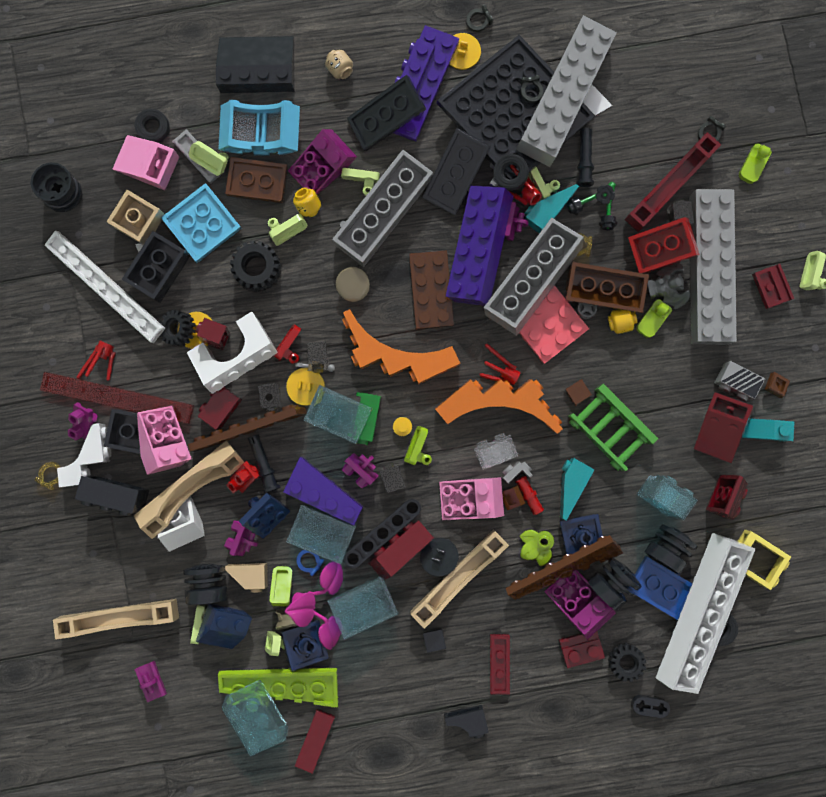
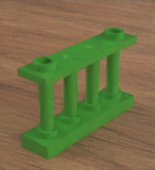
[568,384,658,471]

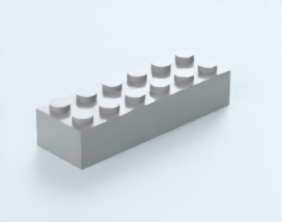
[332,150,433,267]
[484,218,584,336]

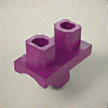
[505,202,529,241]
[68,402,98,440]
[342,453,379,489]
[224,520,258,556]
[134,661,167,703]

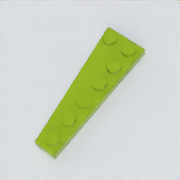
[218,668,338,707]

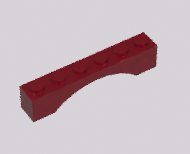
[624,132,721,232]

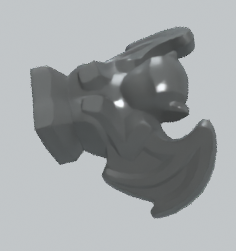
[648,263,690,310]

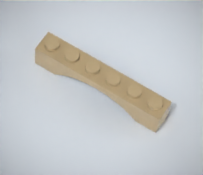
[134,441,244,539]
[410,530,509,629]
[53,599,179,639]

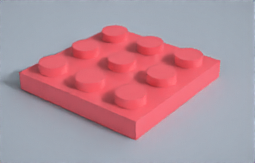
[519,285,589,364]

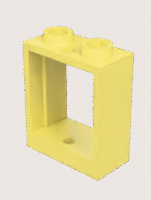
[738,530,791,590]

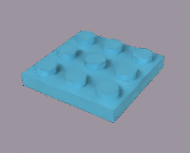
[161,183,242,263]

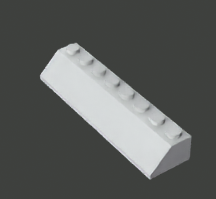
[656,533,755,694]

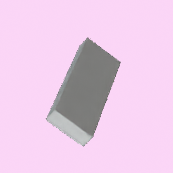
[172,129,225,184]

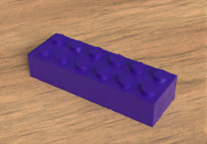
[446,186,513,306]

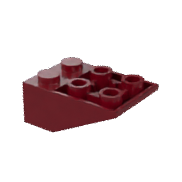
[694,392,754,464]

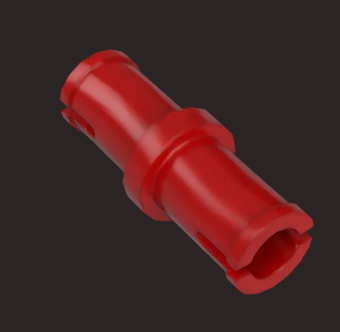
[515,475,544,515]

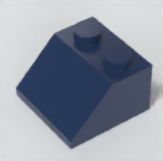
[196,603,252,649]

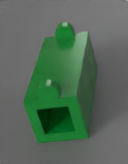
[348,392,381,445]

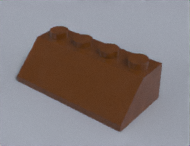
[566,262,649,313]

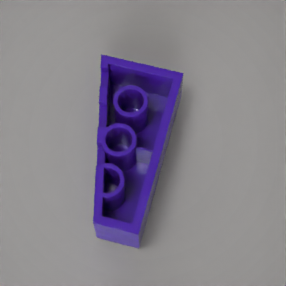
[283,457,363,525]

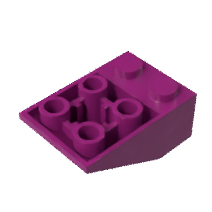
[288,129,357,195]
[544,570,616,640]

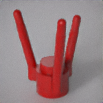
[509,165,542,206]
[76,341,116,381]
[480,344,520,385]

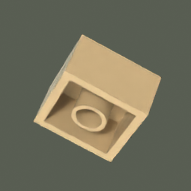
[107,190,165,245]

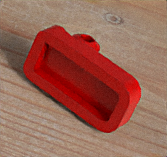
[273,324,301,364]

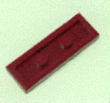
[490,634,510,695]
[295,709,335,774]

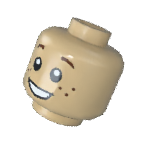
[325,50,353,79]

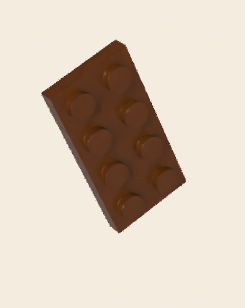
[409,250,454,330]

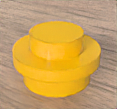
[393,417,412,436]

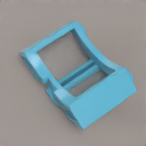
[218,100,300,156]

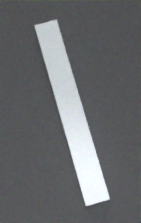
[45,230,165,343]

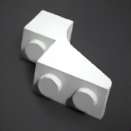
[57,423,111,487]

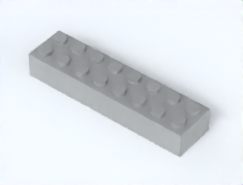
[516,15,617,167]
[689,189,737,345]

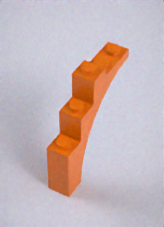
[342,309,460,384]
[435,379,563,434]

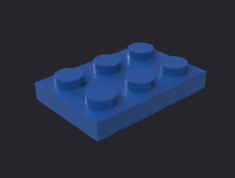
[631,556,692,620]

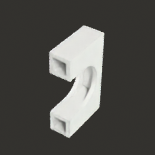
[187,312,278,394]

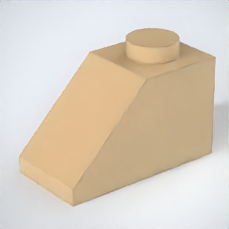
[225,563,268,593]

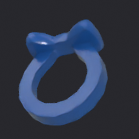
[297,549,325,576]

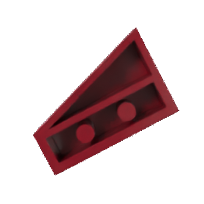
[368,520,434,580]

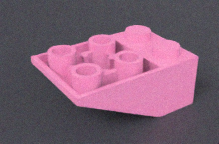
[113,135,179,191]
[137,406,191,475]
[439,477,504,520]

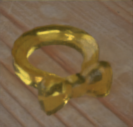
[577,233,593,256]
[34,462,61,490]

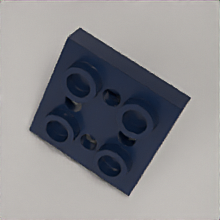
[239,493,290,539]
[559,514,603,555]
[281,620,329,671]

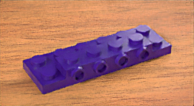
[393,25,459,142]

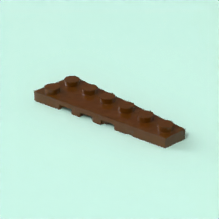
[188,404,307,452]
[505,535,623,600]

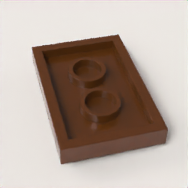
[225,157,288,203]

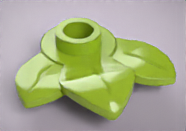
[520,530,554,566]

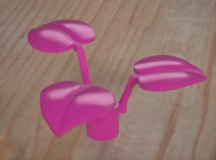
[284,559,343,650]

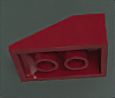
[706,475,748,520]

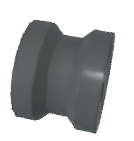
[575,303,597,320]

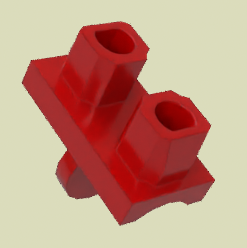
[227,461,259,494]

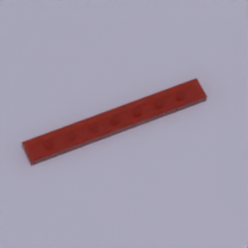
[40,372,194,424]

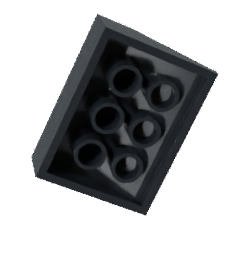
[216,36,295,93]

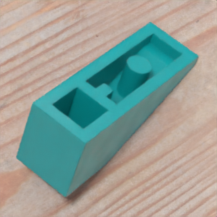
[524,184,579,234]
[742,419,794,442]
[560,458,594,521]

